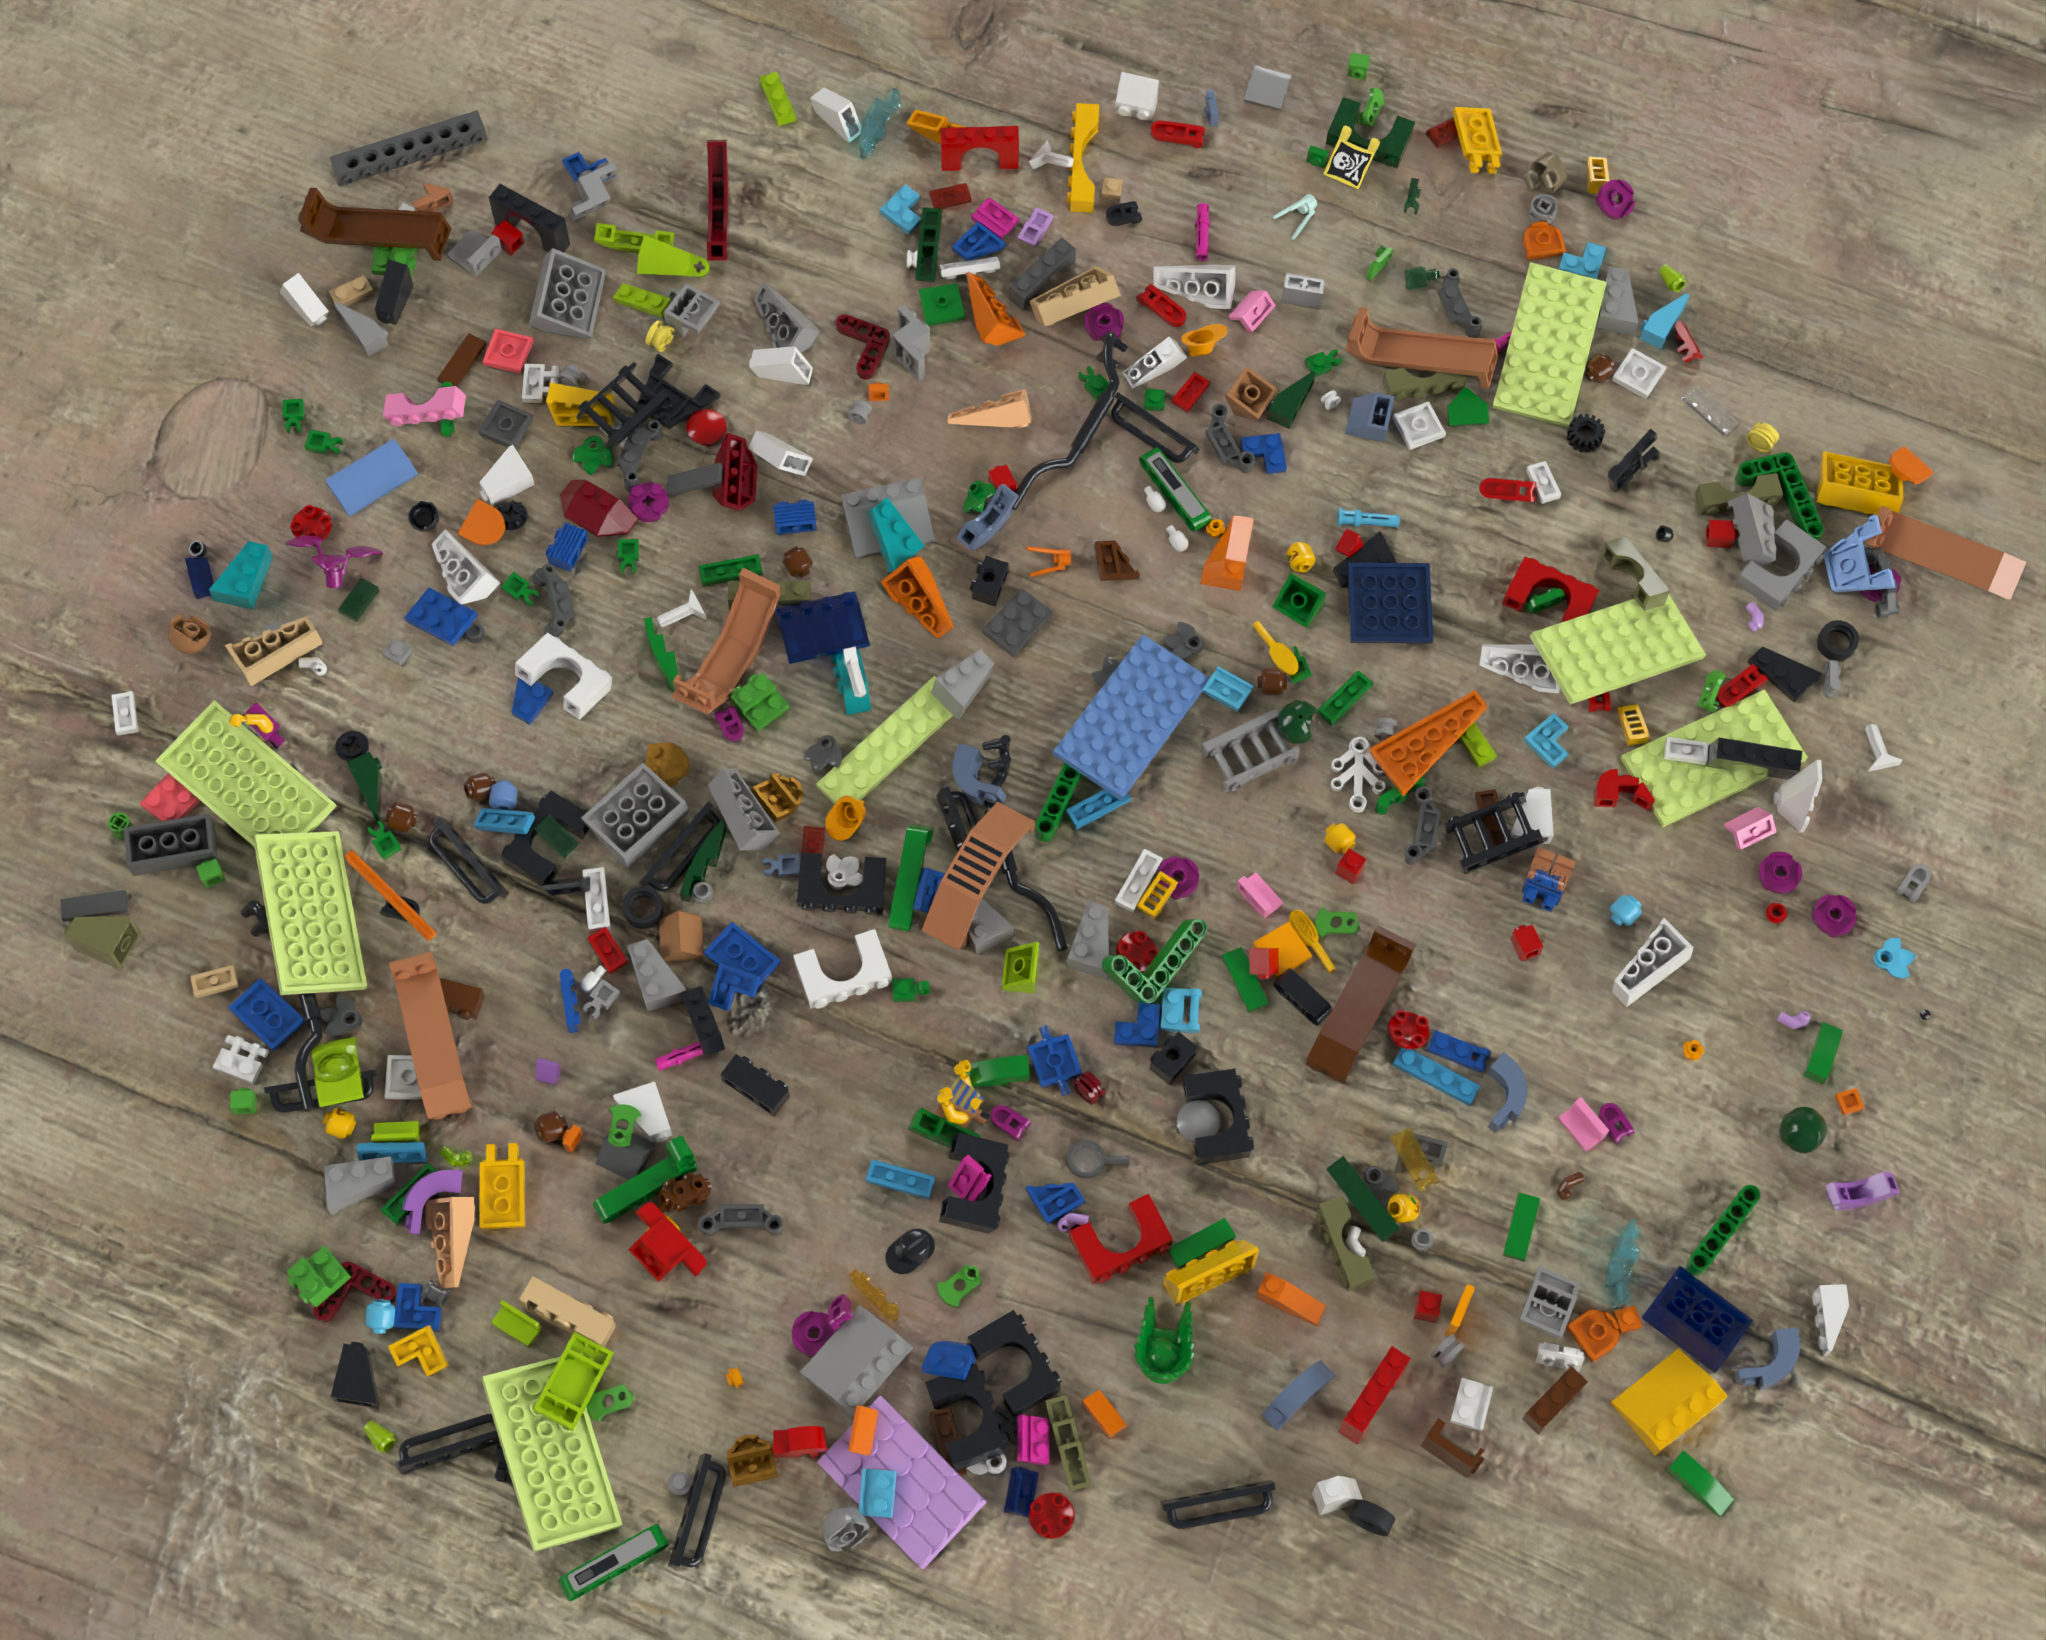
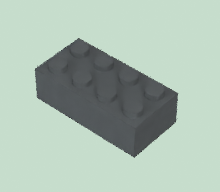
[124,813,219,876]

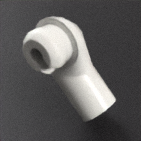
[299,657,327,676]
[1345,1226,1366,1257]

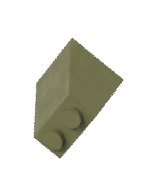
[64,916,141,970]

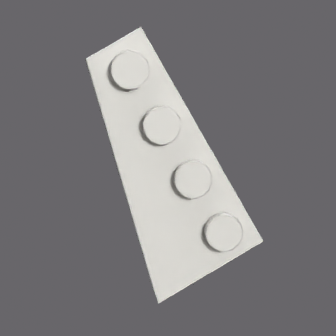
[1612,918,1693,1007]

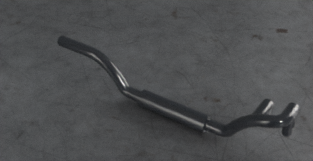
[1012,331,1128,511]
[982,735,1067,952]
[241,900,322,1112]

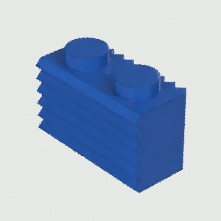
[773,499,817,535]
[546,522,588,572]

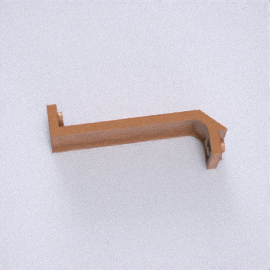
[1345,307,1498,389]
[1866,506,2027,600]
[389,952,473,1120]

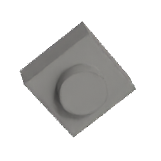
[383,638,413,667]

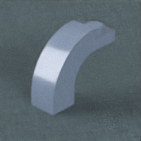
[956,484,1019,551]
[952,744,1007,806]
[1487,1052,1527,1133]
[1734,1327,1800,1390]
[1261,1360,1336,1431]

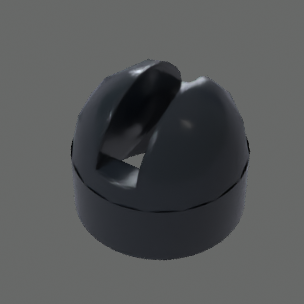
[1656,525,1674,542]
[189,540,207,558]

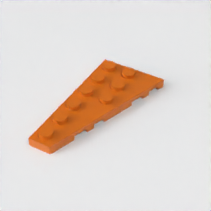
[1369,690,1487,796]

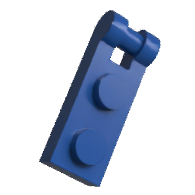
[560,969,581,1033]
[1427,1030,1491,1073]

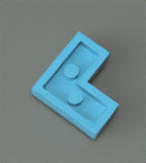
[880,184,922,235]
[1559,242,1606,279]
[1524,713,1569,769]

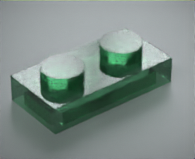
[338,578,380,622]
[534,814,580,859]

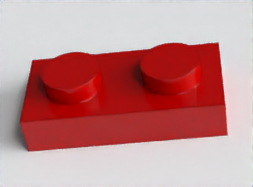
[587,927,628,974]

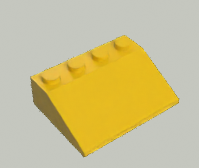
[1816,451,1903,515]
[1163,1239,1259,1307]
[1611,1348,1728,1456]

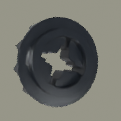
[497,500,528,530]
[335,731,369,762]

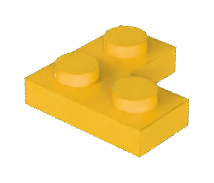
[388,1325,449,1377]

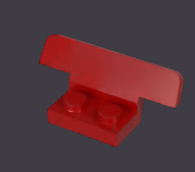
[628,1202,707,1282]

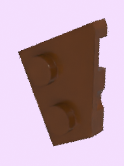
[1094,540,1140,581]

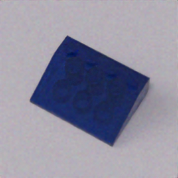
[775,591,870,664]
[1641,1266,1753,1373]

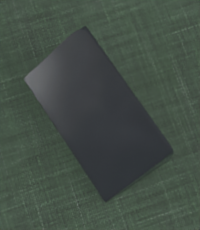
[541,876,590,896]

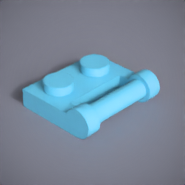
[1160,987,1202,1033]

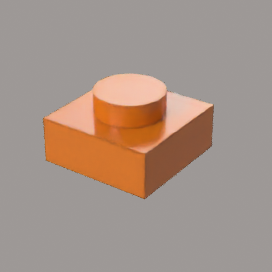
[869,382,889,401]
[1834,1088,1865,1116]
[562,1124,583,1153]
[1613,1305,1643,1334]

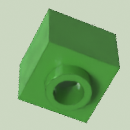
[1347,53,1370,79]
[196,858,226,889]
[230,1088,257,1115]

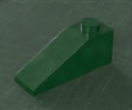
[1266,371,1316,429]
[347,752,382,822]

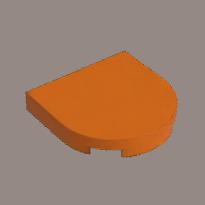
[1523,221,1567,260]
[1888,446,1934,484]
[457,499,505,546]
[1566,1310,1620,1363]

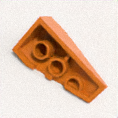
[966,272,1026,346]
[1201,515,1254,591]
[881,556,954,639]

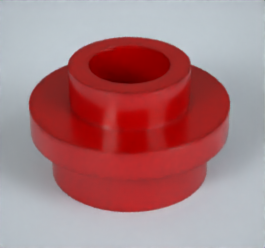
[1765,903,1787,924]

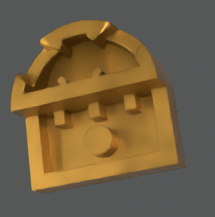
[645,742,690,787]
[751,773,803,823]
[727,1434,778,1487]

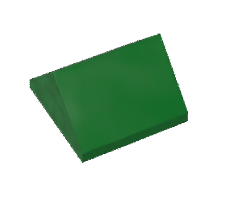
[1272,572,1326,628]

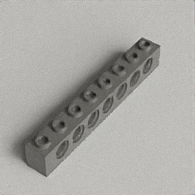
[329,110,487,186]

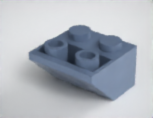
[1345,392,1395,442]

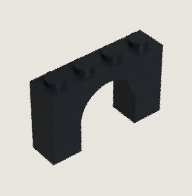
[489,183,570,253]
[1705,737,1803,780]
[501,790,590,887]
[797,852,887,915]
[1182,1068,1254,1165]
[939,1133,1010,1234]
[968,1310,1062,1418]
[925,1364,1009,1471]

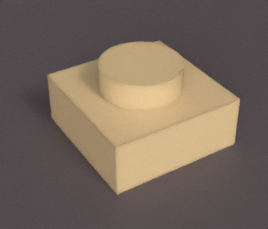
[1101,177,1123,200]

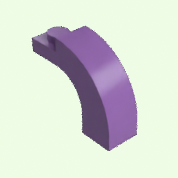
[402,1170,463,1234]
[1826,1172,1900,1210]

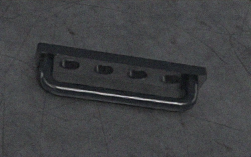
[1111,392,1200,463]
[936,786,978,853]
[639,801,720,892]
[429,816,509,904]
[264,1070,377,1113]
[396,1413,500,1474]
[668,1453,726,1569]
[1160,1480,1276,1529]

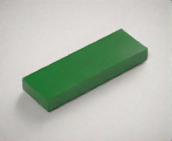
[699,554,763,587]
[1316,670,1374,726]
[1222,947,1268,1013]
[380,1163,437,1226]
[1503,1192,1540,1262]
[1168,1218,1236,1269]

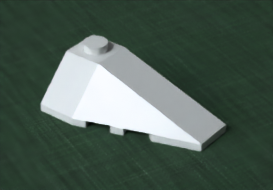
[1153,265,1235,309]
[432,529,500,605]
[1479,645,1560,693]
[1774,760,1822,832]

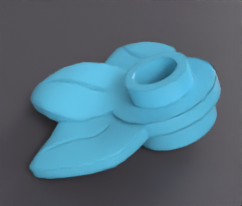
[1873,938,1916,978]

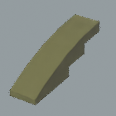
[1044,1394,1092,1491]

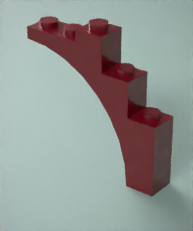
[707,140,730,261]

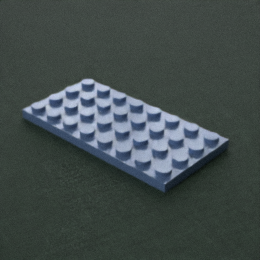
[1052,634,1210,801]

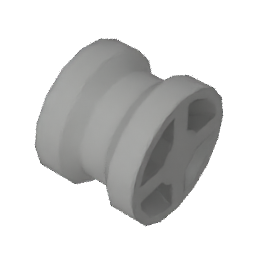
[848,400,872,424]
[1375,718,1398,741]

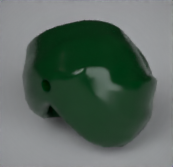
[1277,700,1317,744]
[1779,1107,1827,1154]

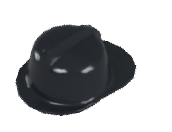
[885,1229,935,1274]

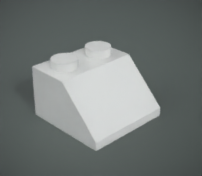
[1115,72,1159,121]

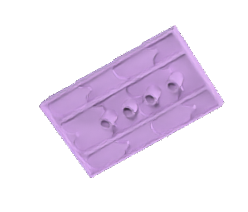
[817,1395,987,1569]

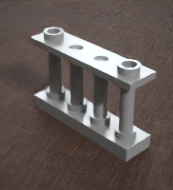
[1201,709,1300,793]

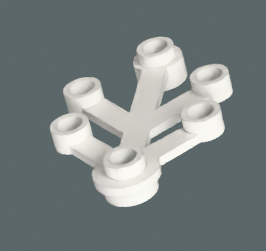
[1330,737,1385,813]

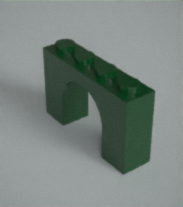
[1326,97,1415,169]

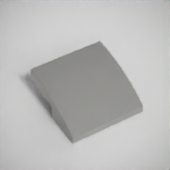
[1244,66,1291,111]

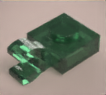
[1404,178,1421,215]
[1404,266,1440,290]

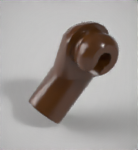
[1557,1172,1584,1201]

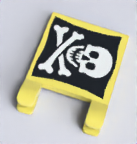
[1323,126,1380,190]

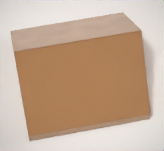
[1225,366,1278,420]
[659,911,704,961]

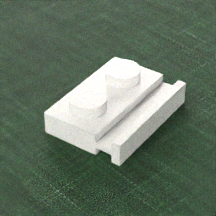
[1450,1378,1493,1432]

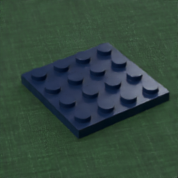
[1347,563,1433,644]

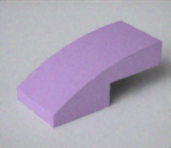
[1018,207,1054,247]

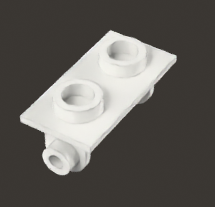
[1535,1342,1585,1372]

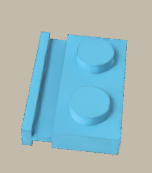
[1202,666,1254,712]
[859,1468,897,1518]

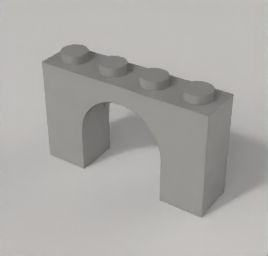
[1736,519,1826,612]

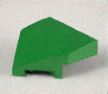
[1447,387,1489,426]

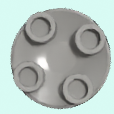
[1177,1100,1220,1143]

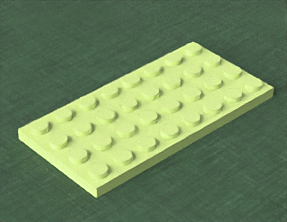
[1492,262,1607,428]
[1530,594,1706,705]
[1620,689,1808,827]
[156,700,337,848]
[253,831,367,995]
[481,1356,623,1552]

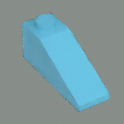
[1640,293,1690,349]

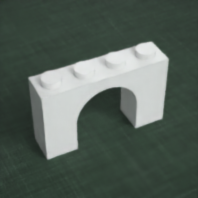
[515,633,612,720]
[793,929,892,1009]

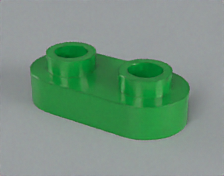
[1526,587,1566,614]

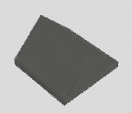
[596,1126,656,1180]

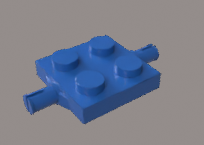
[1027,1025,1082,1096]

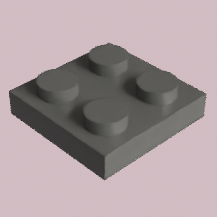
[478,400,534,449]

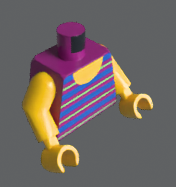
[229,702,285,749]

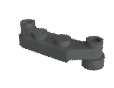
[1437,268,1482,338]
[1205,404,1255,473]
[617,420,662,492]
[1864,547,1900,619]
[533,564,575,637]
[1404,786,1441,865]
[698,1204,783,1236]

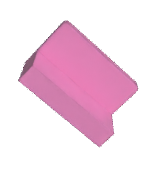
[1229,291,1276,332]
[1724,807,1776,850]
[1236,873,1283,919]
[1558,1097,1609,1151]

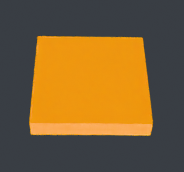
[1253,922,1312,979]
[1445,1284,1475,1336]

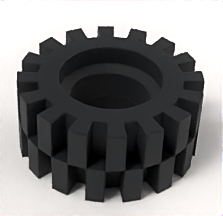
[1567,414,1605,453]

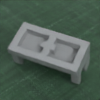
[1281,273,1325,309]

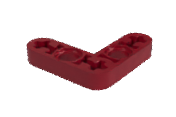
[836,314,890,380]
[313,1262,397,1323]

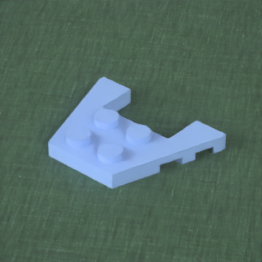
[1824,514,1895,592]

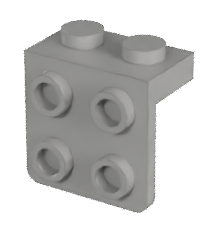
[448,230,502,277]

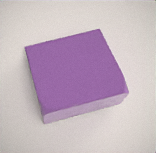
[536,1058,561,1085]

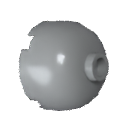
[822,1507,870,1552]

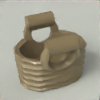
[1523,152,1567,194]

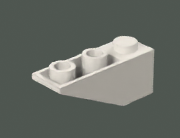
[1122,337,1187,388]
[1812,1284,1849,1356]

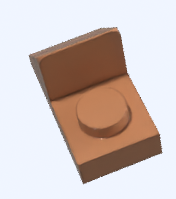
[412,183,454,212]

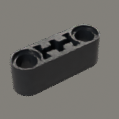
[1273,968,1333,1026]

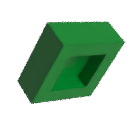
[1306,145,1329,168]
[1144,389,1165,411]

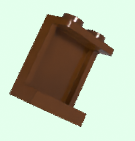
[1421,1418,1485,1477]

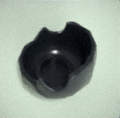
[408,501,439,532]

